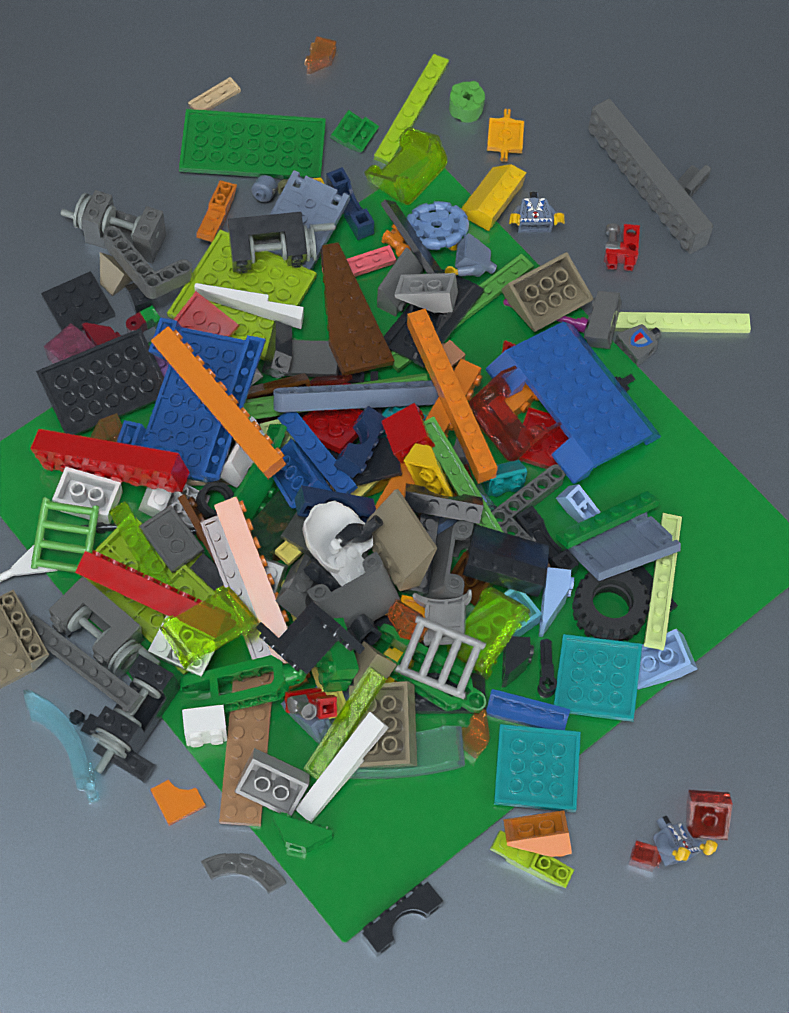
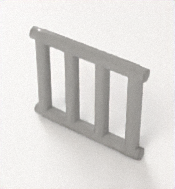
[395,616,486,699]

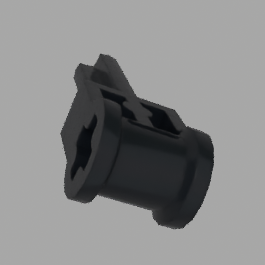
[537,639,557,698]

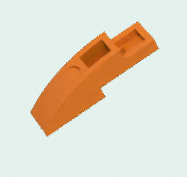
[197,180,237,242]

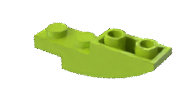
[490,830,574,888]

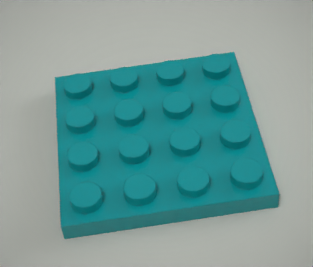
[554,634,643,722]
[494,724,581,812]

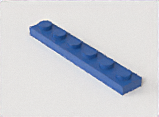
[278,411,358,494]

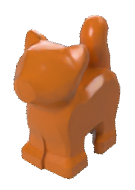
[382,224,411,257]

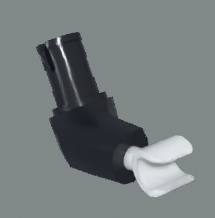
[328,515,383,555]

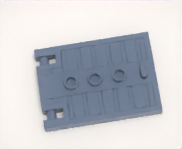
[269,170,350,270]
[564,512,681,581]

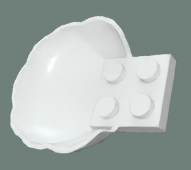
[302,501,373,586]

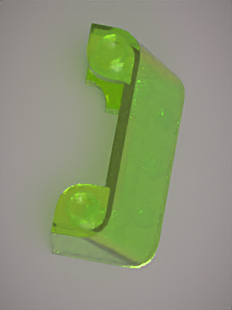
[364,127,447,205]
[160,585,259,670]
[446,587,532,680]

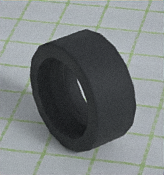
[196,481,234,519]

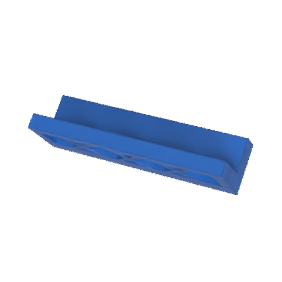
[485,689,570,730]

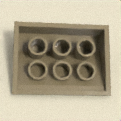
[501,252,593,332]
[366,489,437,591]
[349,681,417,768]

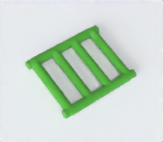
[31,497,99,577]

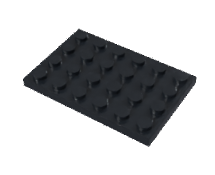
[36,328,164,435]

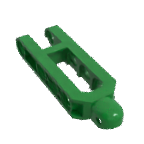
[379,624,486,713]
[179,655,307,717]

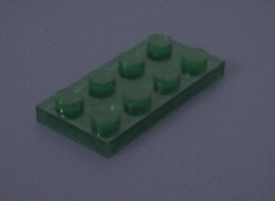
[251,489,297,559]

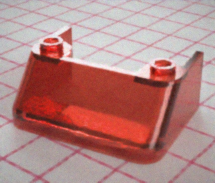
[468,366,562,461]

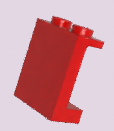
[382,403,435,464]

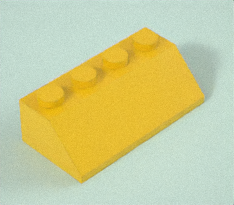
[461,164,527,231]
[404,443,455,497]

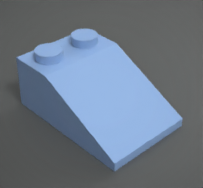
[539,567,574,637]
[637,629,698,690]

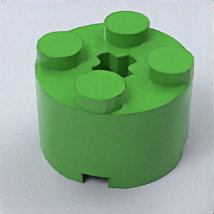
[449,81,485,123]

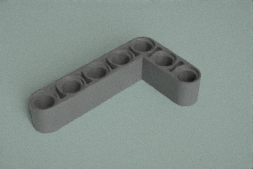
[104,226,192,299]
[492,464,565,541]

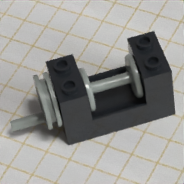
[228,212,335,274]
[91,654,180,774]

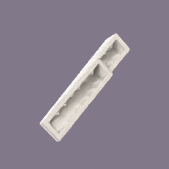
[195,283,304,329]
[295,712,389,823]

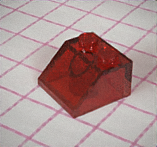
[686,790,733,841]

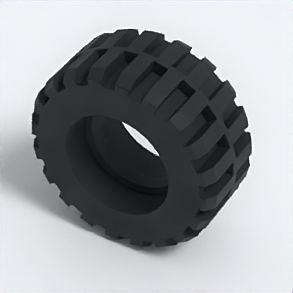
[572,570,650,641]

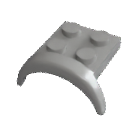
[413,589,472,646]

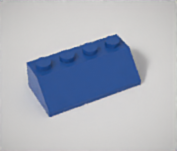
[272,438,332,509]

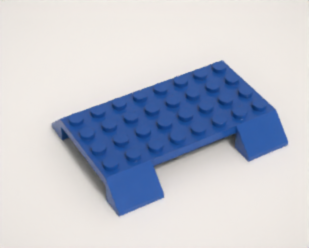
[117,317,266,483]
[486,322,661,484]

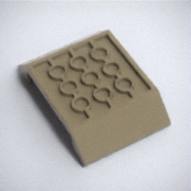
[0,589,49,689]

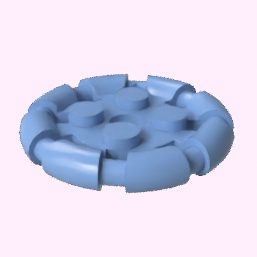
[406,201,469,250]

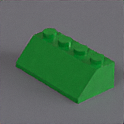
[233,463,276,530]

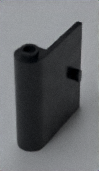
[329,437,402,491]

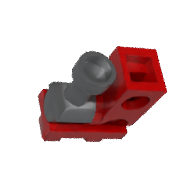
[603,223,640,271]
[285,687,337,720]

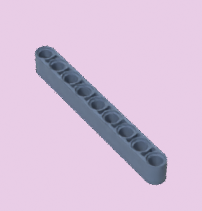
[274,381,439,412]

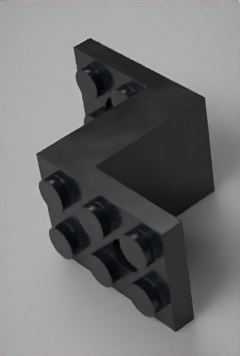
[256,601,365,674]

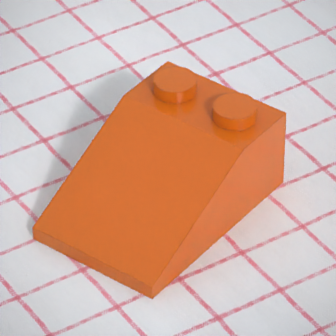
[503,810,572,857]

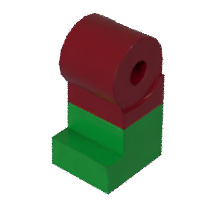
[126,305,160,333]

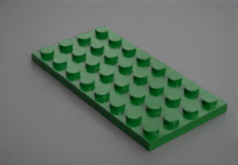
[179,109,326,179]

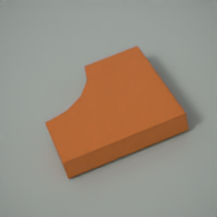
[150,780,206,826]

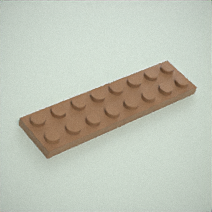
[219,672,274,826]

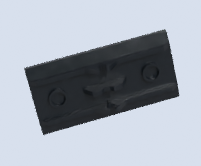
[384,269,484,368]

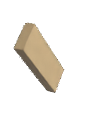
[188,77,241,110]

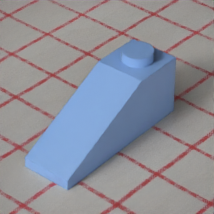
[556,484,601,523]

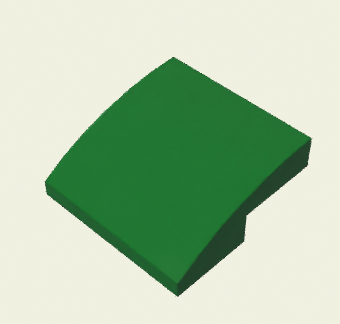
[330,110,379,153]

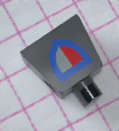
[615,324,661,367]

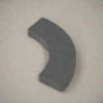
[201,853,286,894]

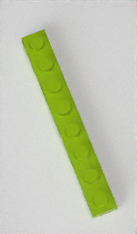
[374,54,449,166]

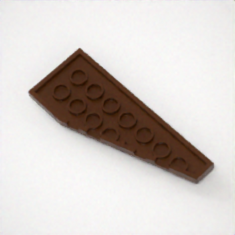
[320,242,395,376]

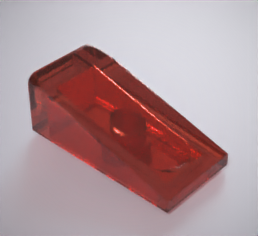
[310,375,352,386]

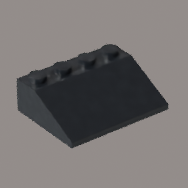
[462,524,549,597]

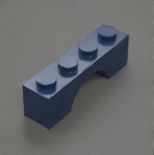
[326,167,374,240]
[334,406,386,478]
[294,485,376,524]

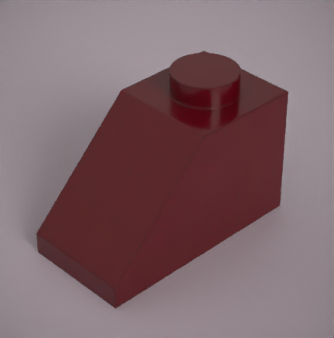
[82,323,121,347]

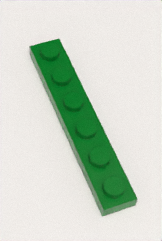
[556,491,659,549]

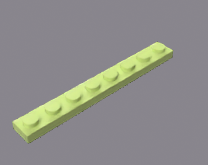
[615,312,751,333]
[644,513,682,650]

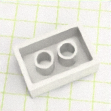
[52,467,123,525]

